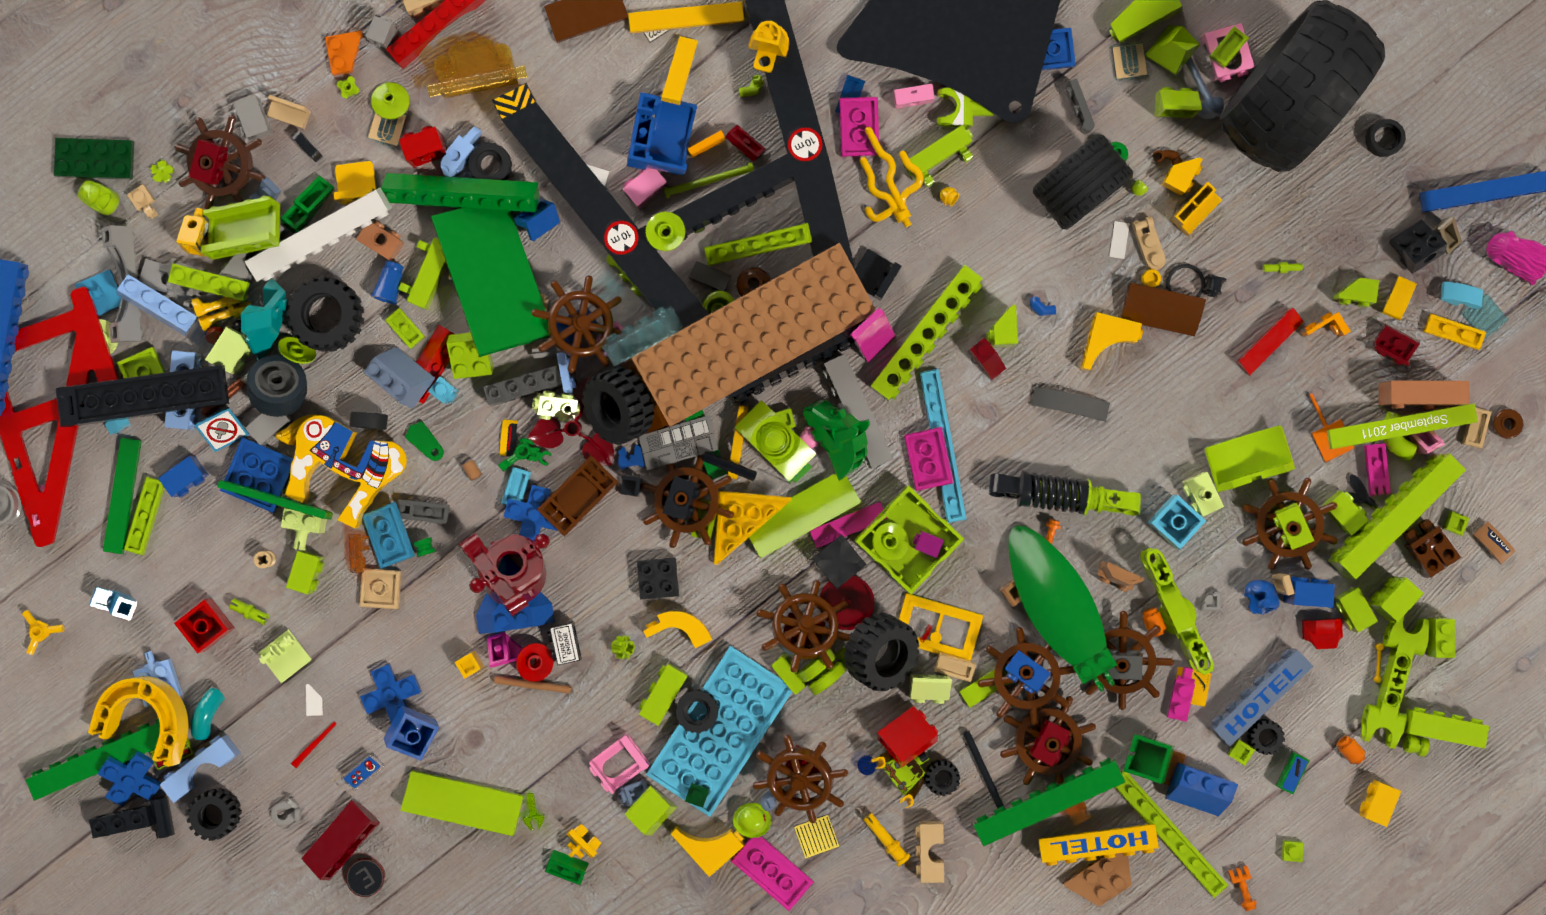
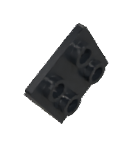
[855,249,902,301]

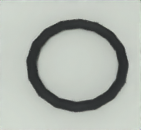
[1166,264,1205,297]

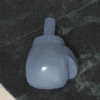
[760,786,782,811]

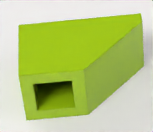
[1332,278,1379,307]

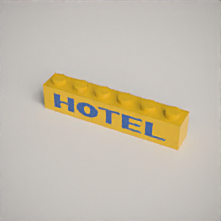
[1038,823,1159,866]

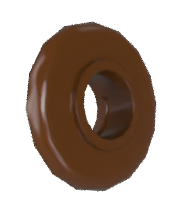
[1493,409,1524,439]

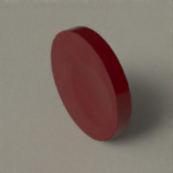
[819,575,875,630]

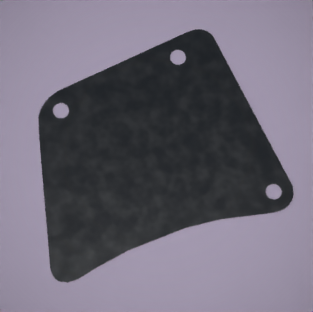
[837,0,1060,123]

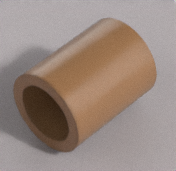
[462,460,482,481]

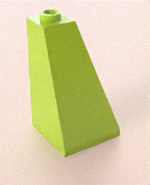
[1110,0,1183,43]

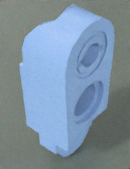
[441,126,482,177]

